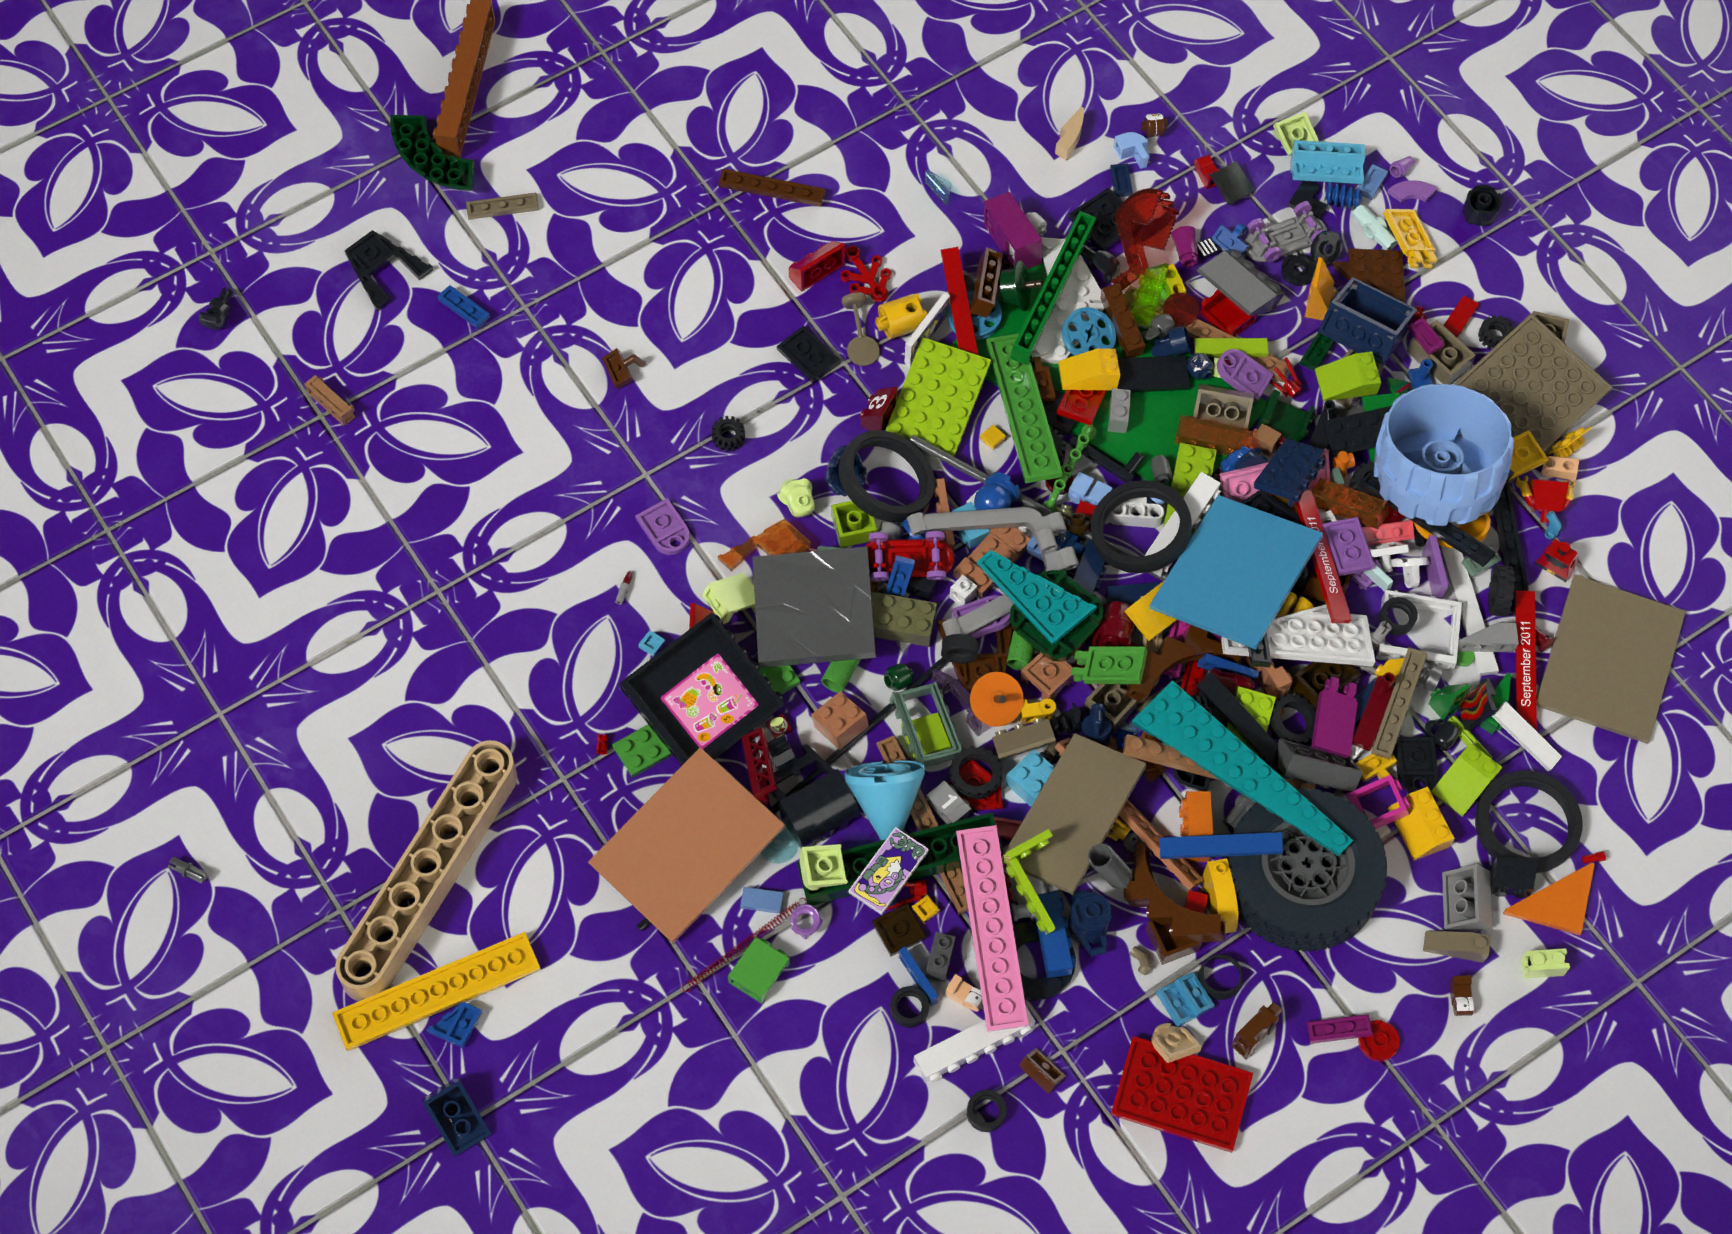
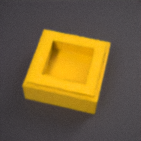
[980,424,1006,450]
[912,895,940,924]

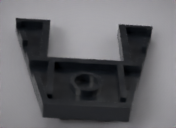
[344,230,433,311]

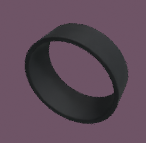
[1198,954,1242,1000]

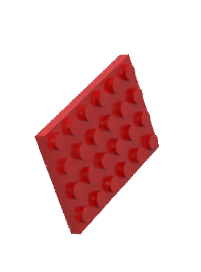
[1110,1036,1253,1153]

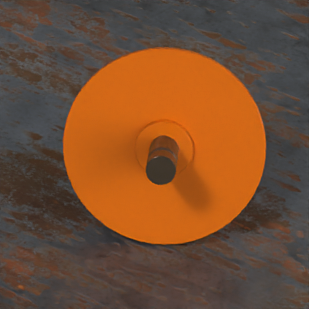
[970,672,1024,727]

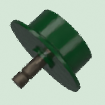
[1000,260,1043,311]

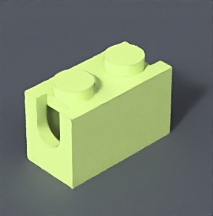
[1520,949,1570,978]

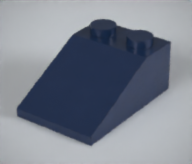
[422,1077,491,1157]

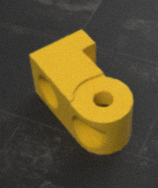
[1156,264,1186,300]
[1019,698,1056,724]

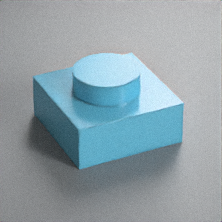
[638,630,666,657]

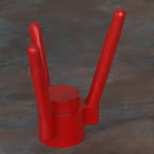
[1269,357,1302,398]
[887,879,927,910]

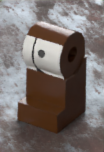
[1449,975,1474,1016]

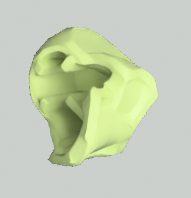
[777,478,815,518]

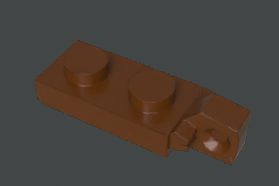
[1032,356,1056,403]

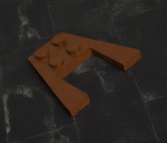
[937,620,1012,692]

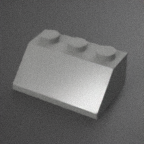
[1442,864,1493,932]

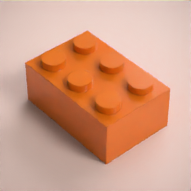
[1179,791,1213,862]

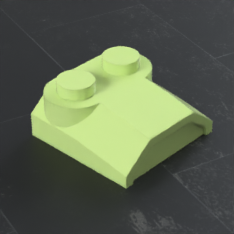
[1273,112,1319,156]
[800,844,848,890]

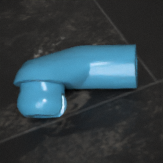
[1545,511,1561,540]

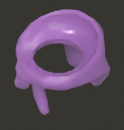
[790,904,823,939]

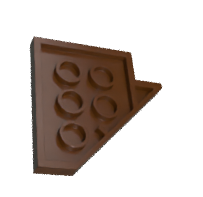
[1333,248,1406,303]

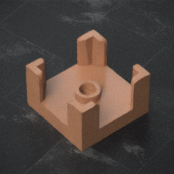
[1020,653,1074,700]

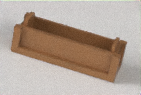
[304,375,355,426]

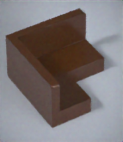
[1145,920,1202,965]

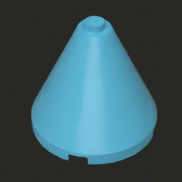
[844,760,925,841]

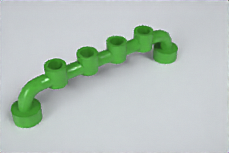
[1043,425,1096,512]

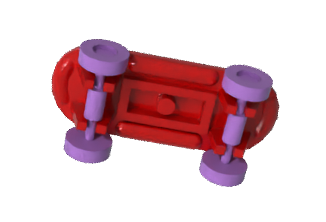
[865,531,954,581]

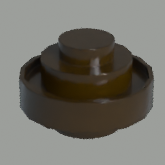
[1064,513,1091,536]

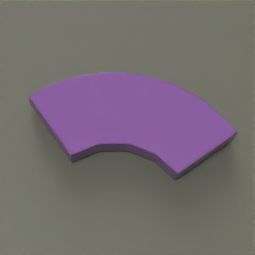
[1387,180,1438,203]

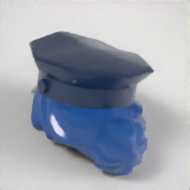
[1221,446,1269,472]

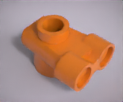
[1332,451,1355,480]

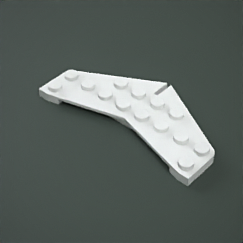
[1032,237,1105,364]

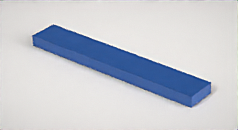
[1160,832,1283,859]

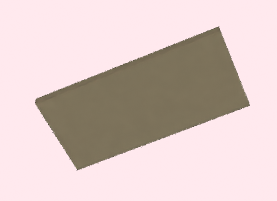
[1002,733,1146,895]

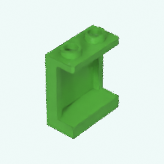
[728,937,790,1004]

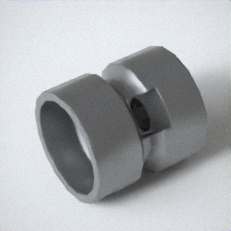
[1417,662,1443,692]

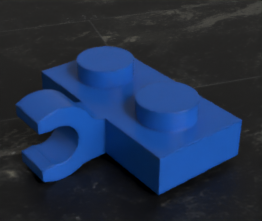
[1211,223,1250,257]

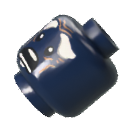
[1187,353,1214,380]

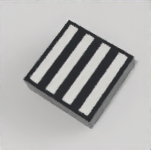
[1196,237,1219,260]

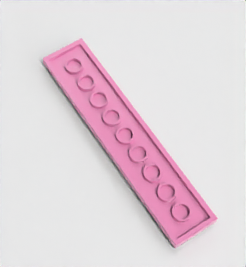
[956,825,1029,1032]

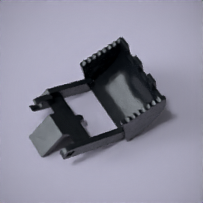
[763,734,860,848]

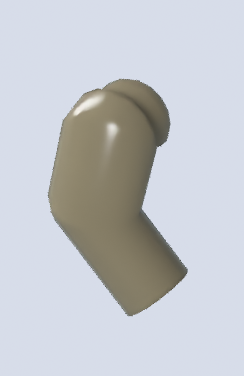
[1130,946,1152,975]

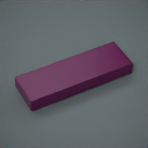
[1307,1014,1373,1044]

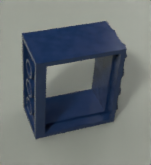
[1318,277,1417,365]

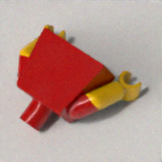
[1516,476,1575,524]

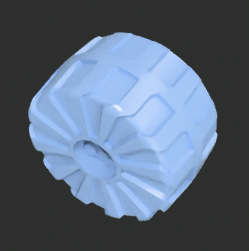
[1373,384,1514,526]

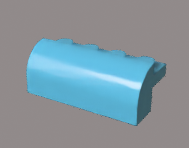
[1290,140,1365,184]

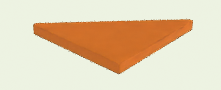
[1503,863,1595,936]

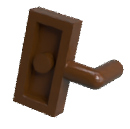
[602,348,646,389]

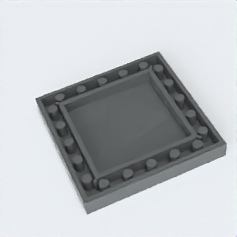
[753,547,876,668]

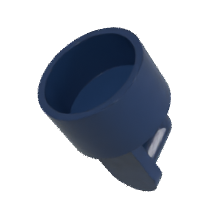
[1151,325,1192,357]
[1081,703,1112,746]

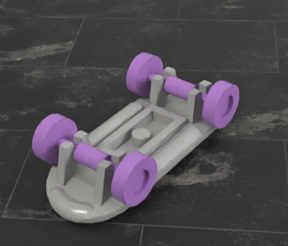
[1245,201,1327,263]

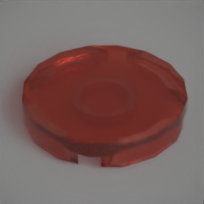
[1163,293,1199,326]

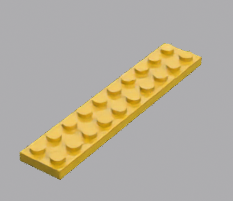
[332,932,541,1051]

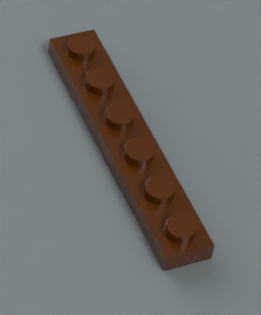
[718,169,825,207]

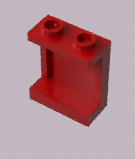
[1200,289,1257,337]

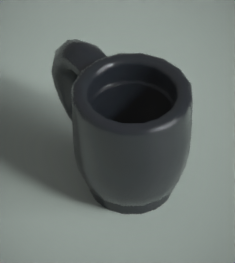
[1425,720,1460,751]

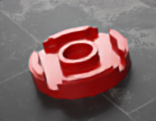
[1358,1020,1400,1062]

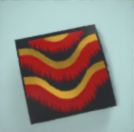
[1460,678,1497,731]

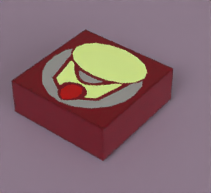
[766,713,792,739]

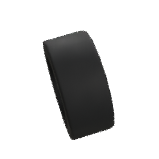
[1379,597,1418,636]
[941,634,979,664]
[890,986,929,1028]
[966,1090,1007,1133]

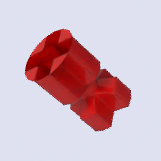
[596,734,608,755]

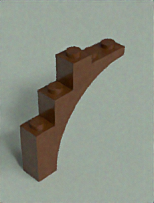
[1125,625,1241,703]
[1124,843,1226,943]

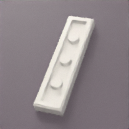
[1492,702,1562,771]

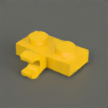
[1356,754,1397,788]

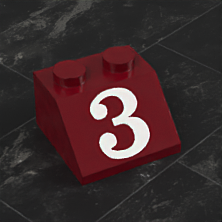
[859,387,898,431]

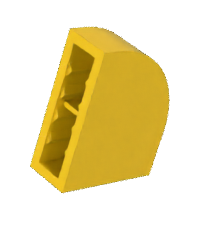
[1202,858,1238,934]

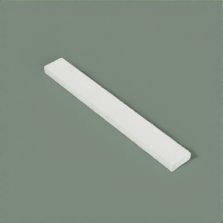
[1439,546,1499,676]

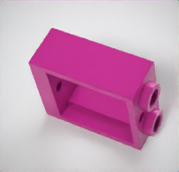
[1347,775,1410,829]

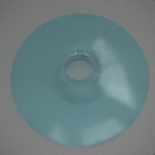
[760,827,798,864]

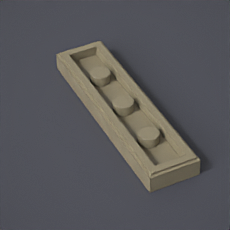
[466,192,539,220]

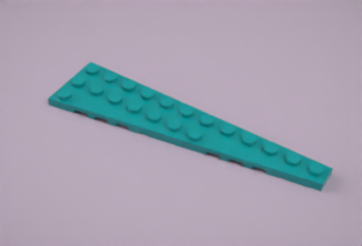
[1132,680,1353,856]

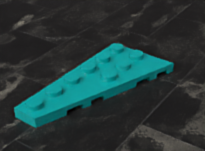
[976,550,1097,646]

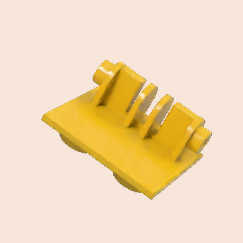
[1546,426,1592,458]

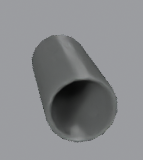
[1088,843,1132,889]

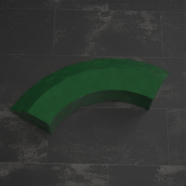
[390,115,476,191]

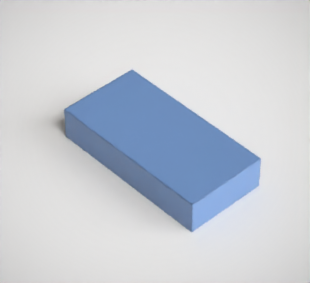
[1358,164,1388,200]
[740,887,784,914]

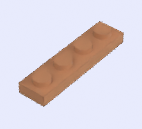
[934,478,955,553]

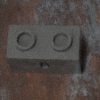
[925,932,956,982]

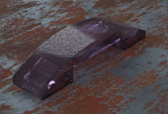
[931,669,982,736]

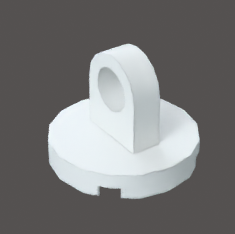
[1391,556,1430,588]

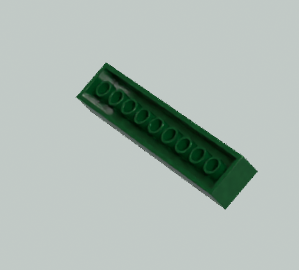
[797,813,1003,906]

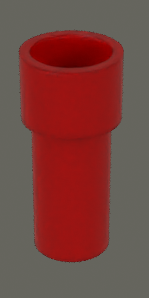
[1581,851,1606,864]

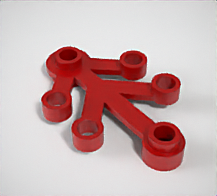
[840,246,891,302]

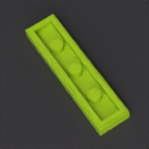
[1194,338,1269,357]

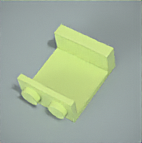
[702,572,756,624]

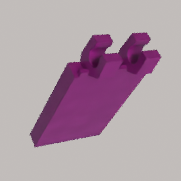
[1311,677,1358,758]

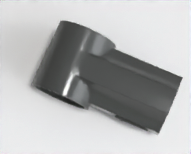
[1223,794,1257,832]

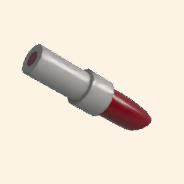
[615,571,633,605]

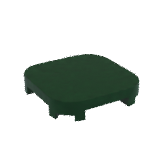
[1010,569,1103,662]

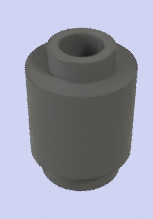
[1150,455,1172,484]

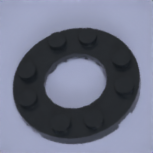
[1013,921,1076,1001]

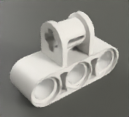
[1108,497,1164,528]

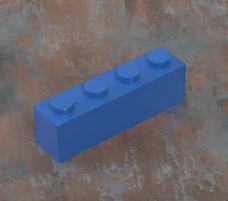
[1035,891,1075,978]

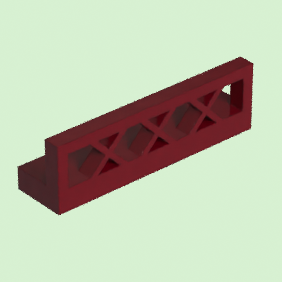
[741,727,777,806]

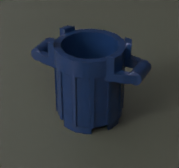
[1068,890,1112,957]

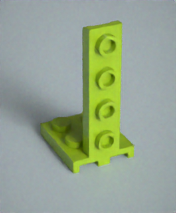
[1002,829,1055,935]

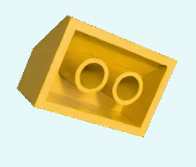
[1388,787,1455,861]

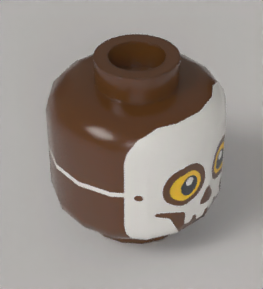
[1141,113,1167,137]

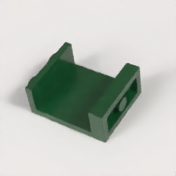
[1257,389,1314,442]

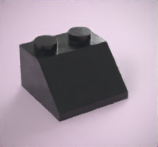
[1489,856,1538,898]

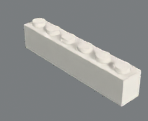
[1144,472,1221,577]
[913,1004,1035,1083]

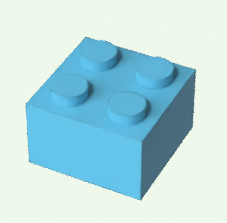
[1005,749,1054,807]

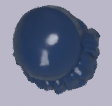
[825,445,867,497]

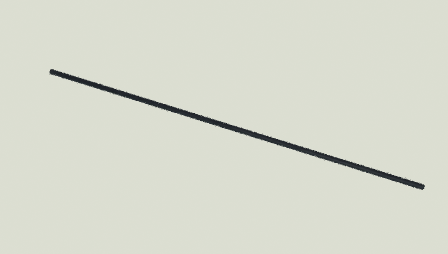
[636,536,1086,932]

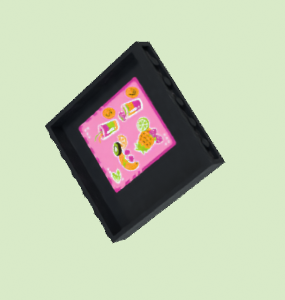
[618,612,785,766]

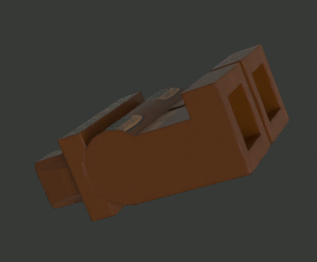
[1231,1002,1283,1060]

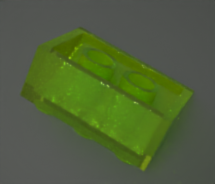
[1129,263,1169,327]

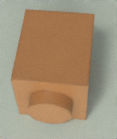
[1250,423,1281,456]

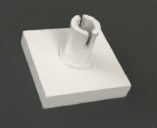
[1368,541,1409,572]

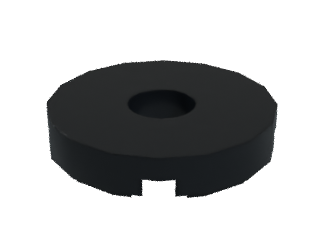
[1310,230,1343,266]
[1281,253,1316,286]

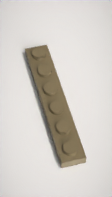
[1371,647,1428,760]

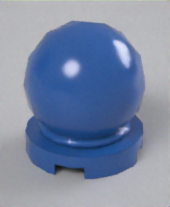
[974,472,1020,510]

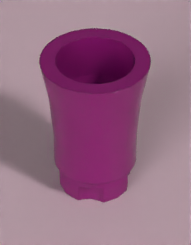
[1171,226,1198,268]

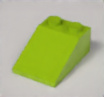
[1315,352,1381,402]
[1431,743,1502,817]

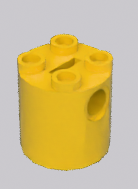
[875,293,927,340]

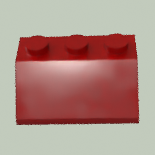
[789,241,845,292]

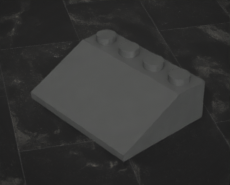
[1197,249,1285,316]

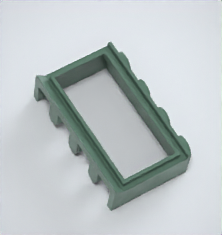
[889,682,963,767]

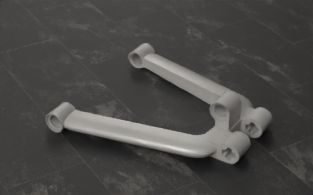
[907,507,1079,636]

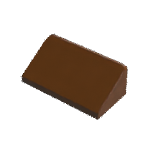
[1019,1048,1066,1094]

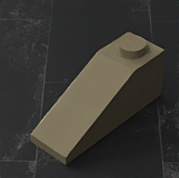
[1423,931,1491,963]

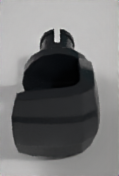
[1081,244,1120,285]
[199,287,233,330]
[1049,703,1083,736]

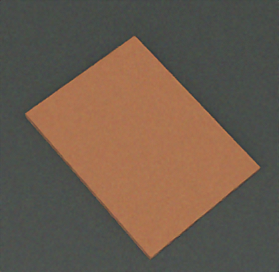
[588,748,786,943]

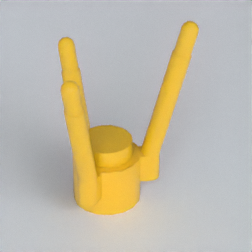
[1106,817,1131,842]

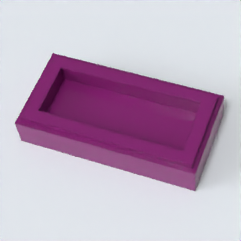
[1407,318,1445,355]

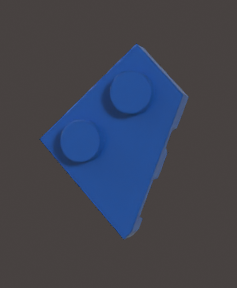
[427,1002,482,1048]

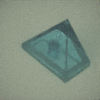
[925,170,952,205]

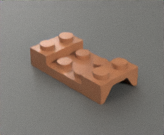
[953,527,1030,598]
[1243,656,1292,701]

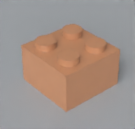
[811,691,869,750]

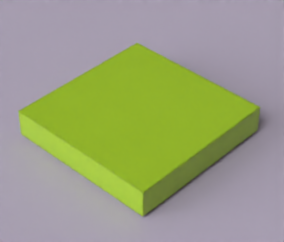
[901,712,951,760]

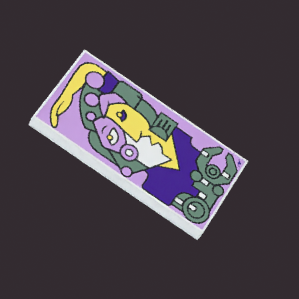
[904,292,950,366]
[848,827,929,915]

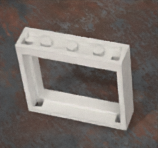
[1376,590,1462,672]

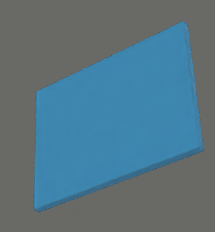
[1150,495,1323,650]

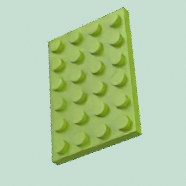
[885,337,991,457]

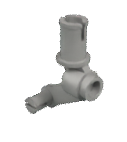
[1353,621,1392,675]

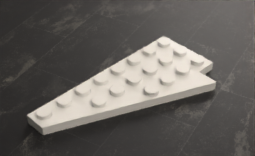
[1221,604,1375,666]

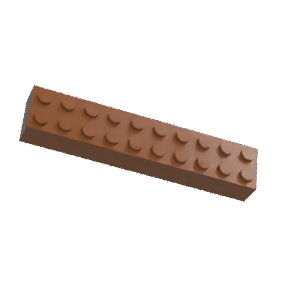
[433,0,495,158]

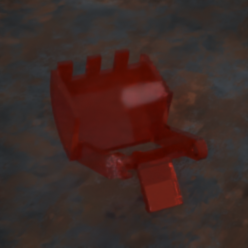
[1112,188,1179,293]

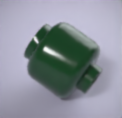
[884,663,914,691]

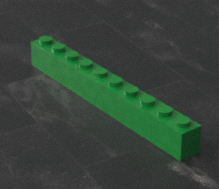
[1010,211,1096,365]

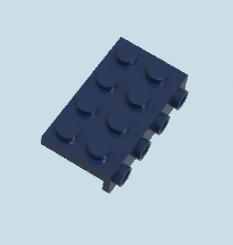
[1254,438,1326,507]

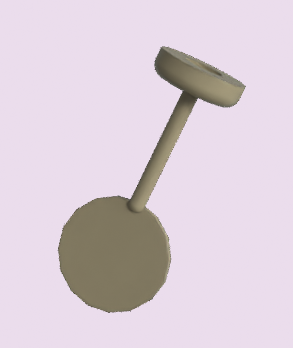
[841,293,879,366]

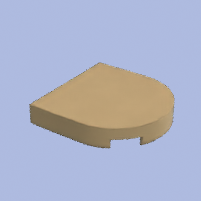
[1151,1023,1202,1063]

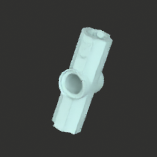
[1351,205,1398,250]

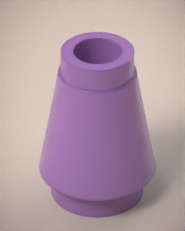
[1389,156,1415,178]

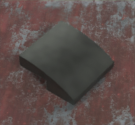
[1210,161,1255,206]

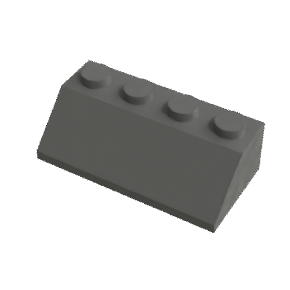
[1278,738,1363,793]

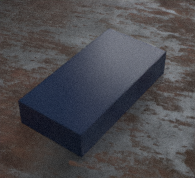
[1110,163,1133,197]

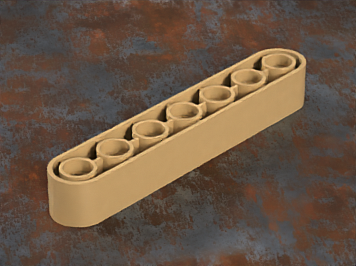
[335,740,517,1001]

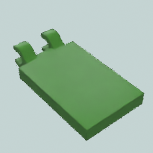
[1071,647,1147,684]

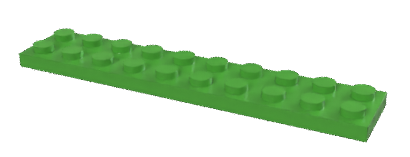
[986,334,1062,483]
[612,663,800,778]

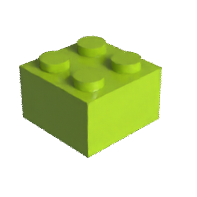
[831,501,877,548]

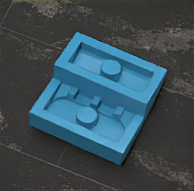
[1156,972,1215,1027]

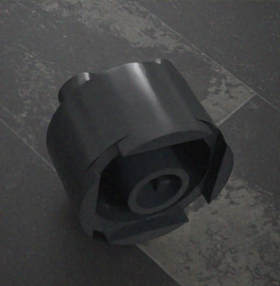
[1462,184,1503,226]

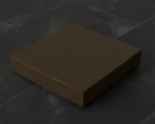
[872,903,926,957]

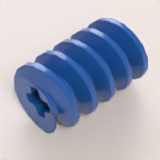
[1324,182,1363,210]

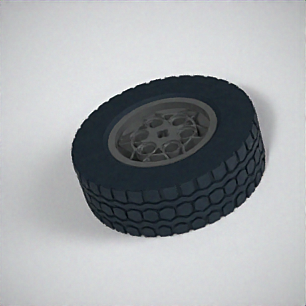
[1225,788,1387,951]

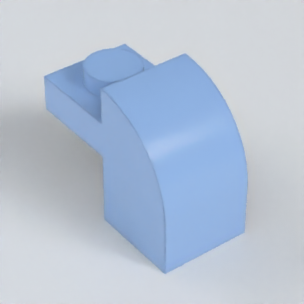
[1114,132,1150,169]

